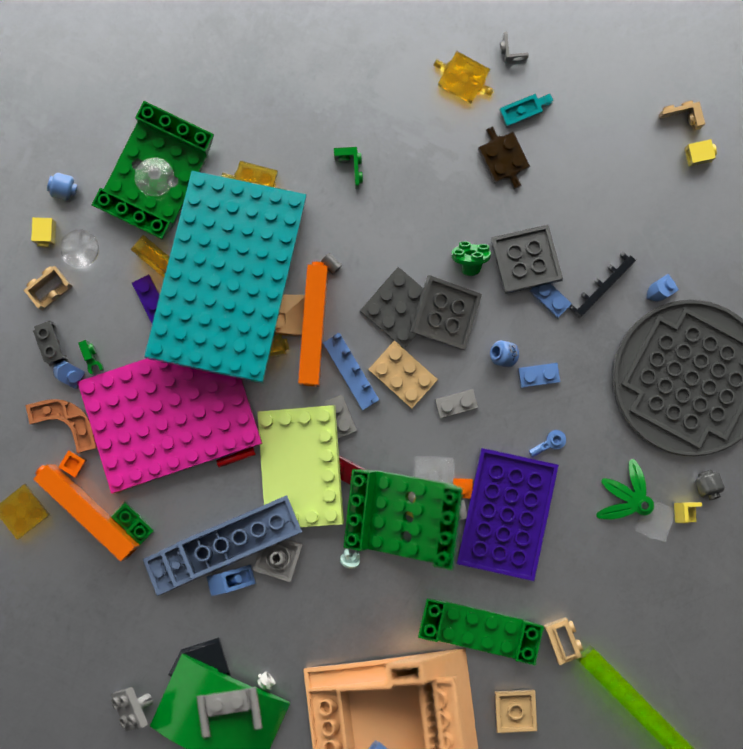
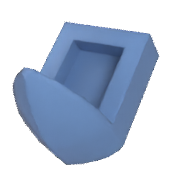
[647,274,679,301]
[53,361,85,389]

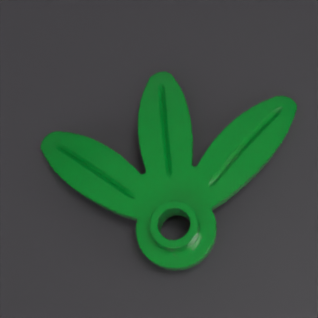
[596,459,654,519]

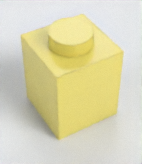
[684,139,717,167]
[31,217,56,247]

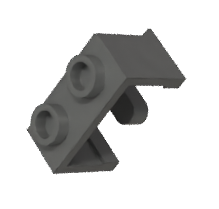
[33,321,68,366]

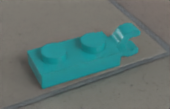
[499,93,553,127]

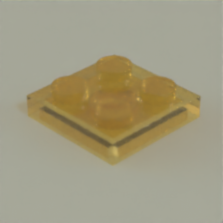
[0,484,50,540]

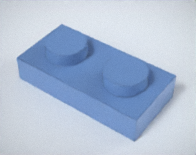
[529,284,572,318]
[518,363,560,388]

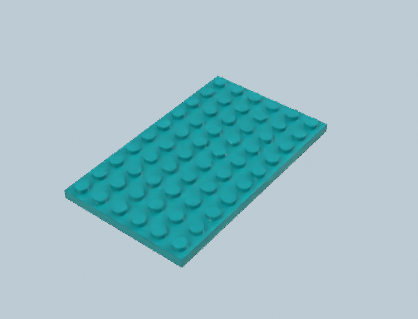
[144,171,307,383]

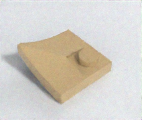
[274,294,305,337]

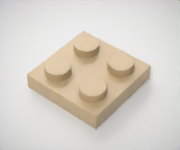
[495,690,537,733]

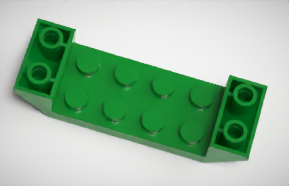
[418,598,544,665]

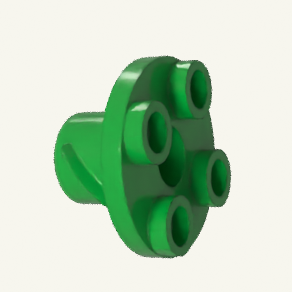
[451,241,491,276]

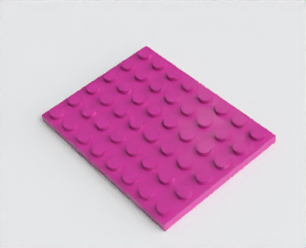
[78,359,262,494]

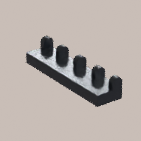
[569,252,636,318]

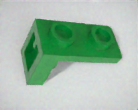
[334,147,363,189]

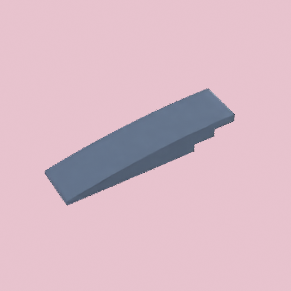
[143,495,302,596]

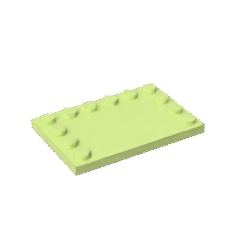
[257,405,344,527]

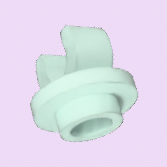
[340,549,360,569]

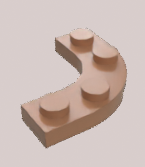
[25,399,97,453]

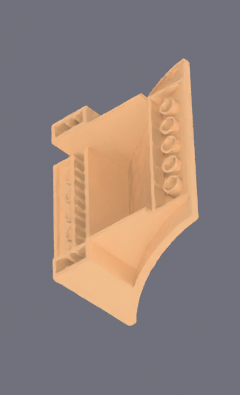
[303,648,478,749]

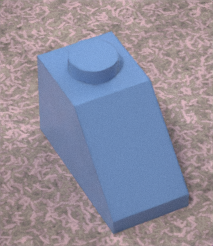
[207,564,256,596]

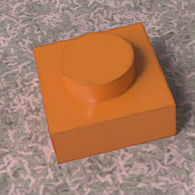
[58,450,87,477]
[453,478,473,499]

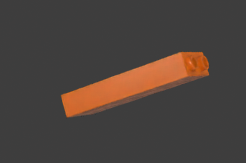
[298,261,328,387]
[34,464,140,561]

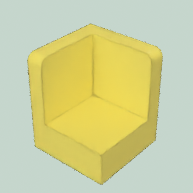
[674,502,702,523]

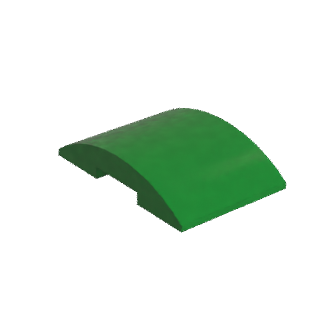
[150,653,291,749]

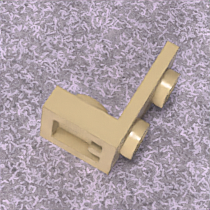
[658,101,705,130]

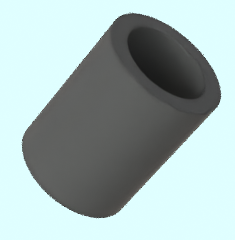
[321,253,342,274]

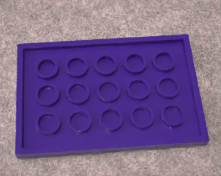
[456,448,559,581]

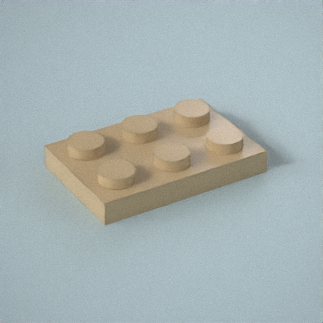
[368,341,438,409]

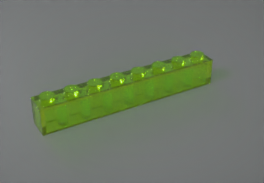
[577,645,694,749]

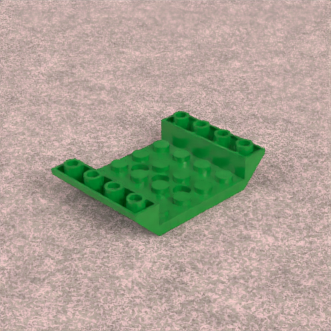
[91,101,214,239]
[343,469,463,570]

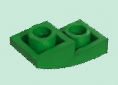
[111,502,154,545]

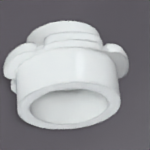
[257,672,276,690]

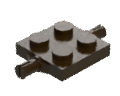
[478,126,530,189]

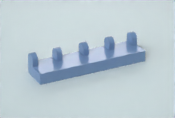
[323,333,379,410]

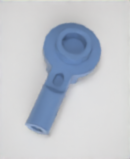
[529,430,566,457]

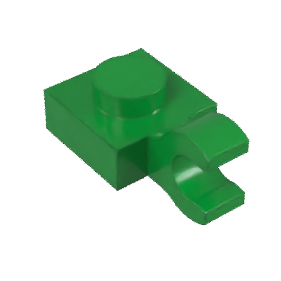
[78,340,104,375]

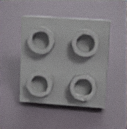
[253,539,303,582]
[110,687,153,731]

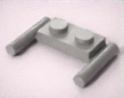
[197,687,262,737]

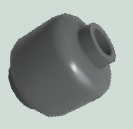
[695,470,725,500]

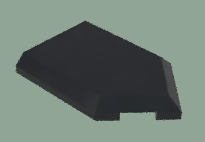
[168,637,231,677]

